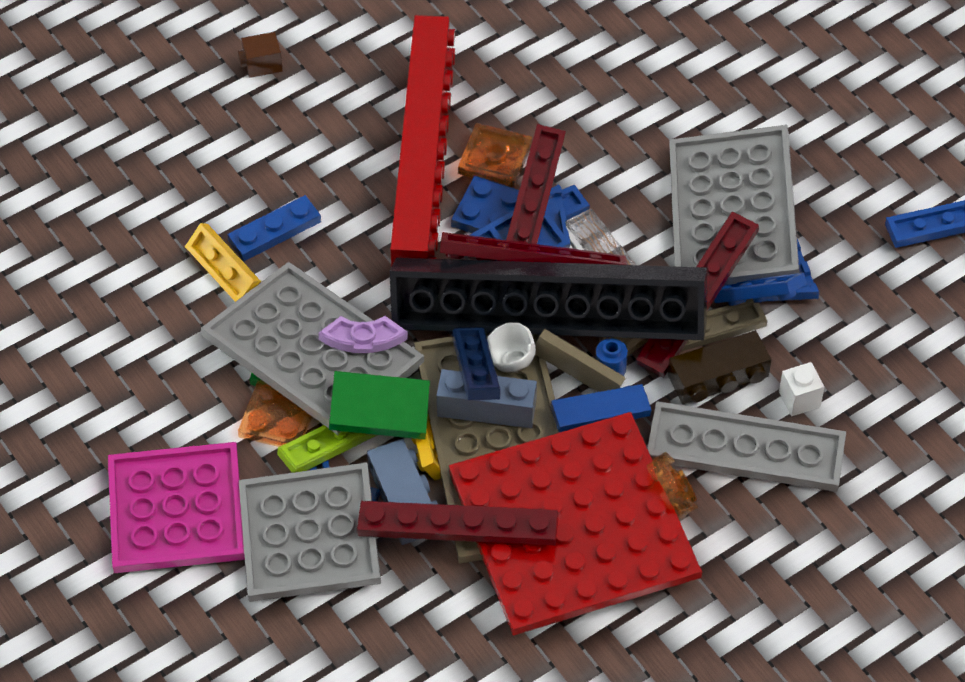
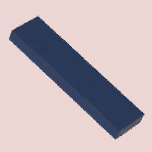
[452,328,501,400]

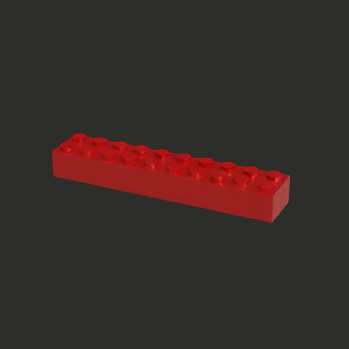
[390,15,455,267]

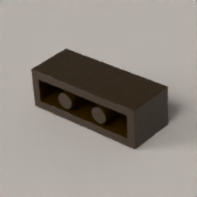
[668,330,772,405]

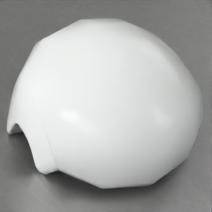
[487,323,536,373]

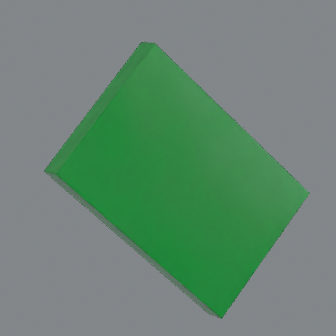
[329,371,430,440]

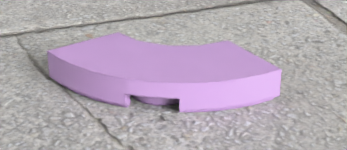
[319,316,408,353]

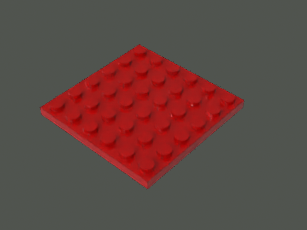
[449,412,702,636]

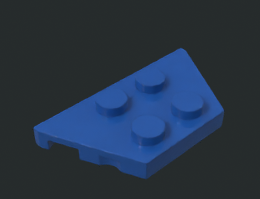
[470,184,570,261]

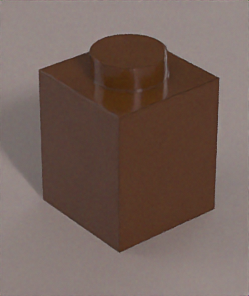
[238,31,283,78]

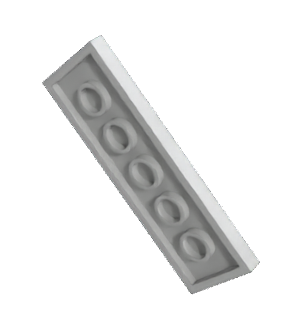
[647,401,846,492]

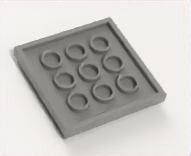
[239,463,381,602]

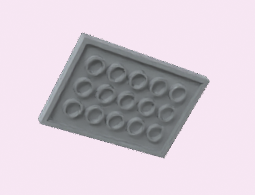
[669,125,800,285]
[201,262,424,435]

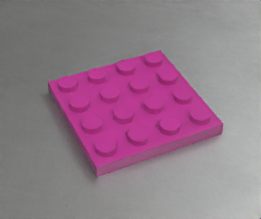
[108,442,245,573]

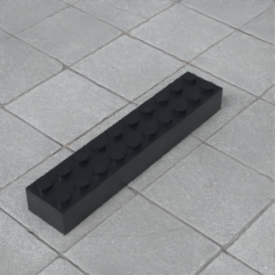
[389,258,707,340]

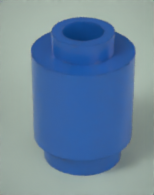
[595,338,628,376]

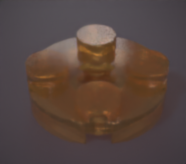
[647,452,698,515]

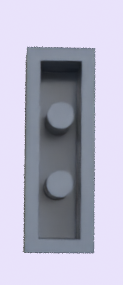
[436,369,537,428]
[367,439,438,545]

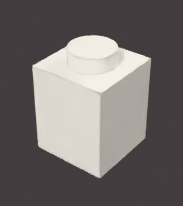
[779,362,824,417]

